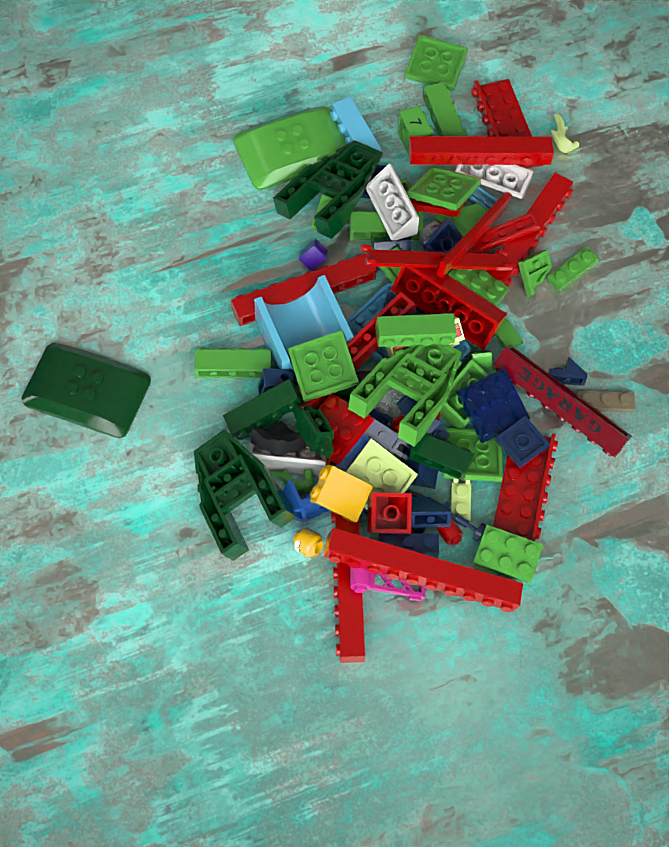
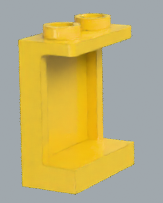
[310,465,373,523]

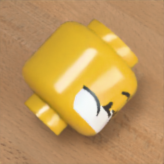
[293,528,323,557]

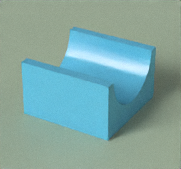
[254,275,354,378]

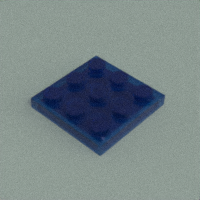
[456,368,530,444]

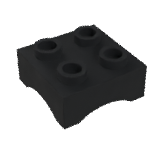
[251,422,306,456]

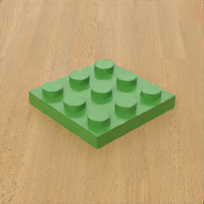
[404,35,468,91]
[408,166,481,211]
[288,330,359,402]
[443,428,503,482]

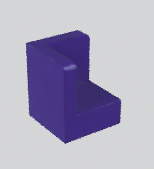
[299,238,328,271]

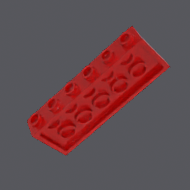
[471,79,541,169]
[493,433,558,541]

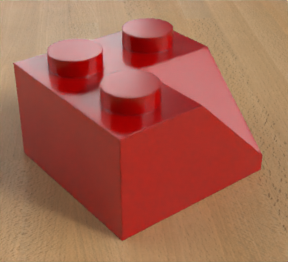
[367,492,412,533]

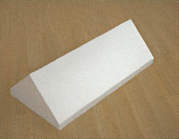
[366,163,419,241]
[455,165,534,199]
[249,443,327,476]

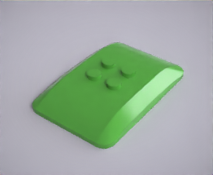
[233,106,347,190]

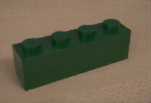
[223,379,304,440]

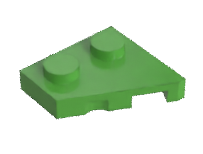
[518,250,552,296]

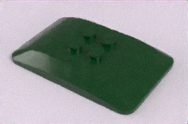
[21,343,151,438]

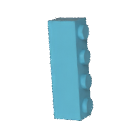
[330,96,381,151]

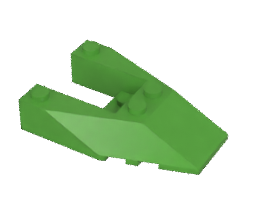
[348,344,462,447]

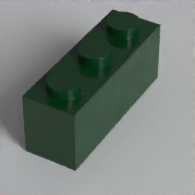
[410,433,474,481]

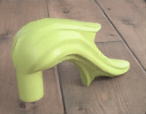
[551,114,579,153]

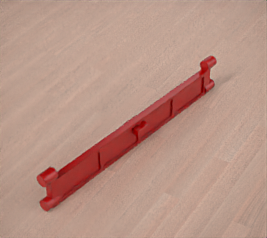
[360,244,513,271]

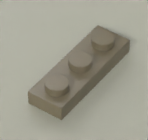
[577,391,635,412]

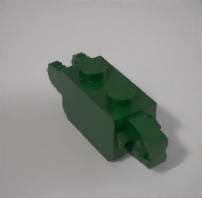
[293,405,334,459]

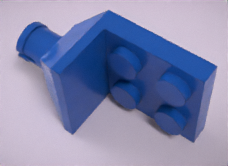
[283,480,330,522]

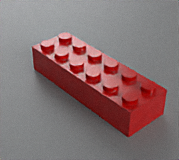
[390,267,507,351]

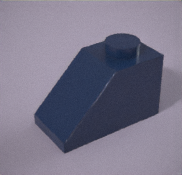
[411,497,451,528]

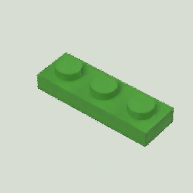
[547,246,599,292]

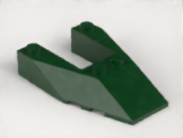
[273,141,383,239]
[194,429,297,561]

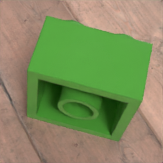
[397,106,434,156]

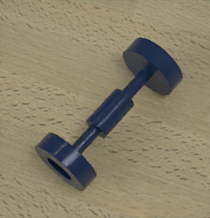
[444,500,486,542]

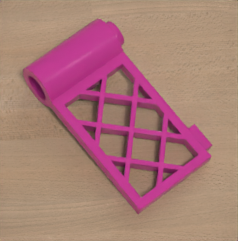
[350,567,425,601]

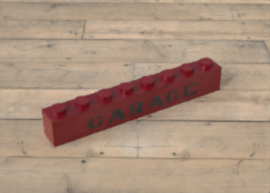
[493,345,632,457]

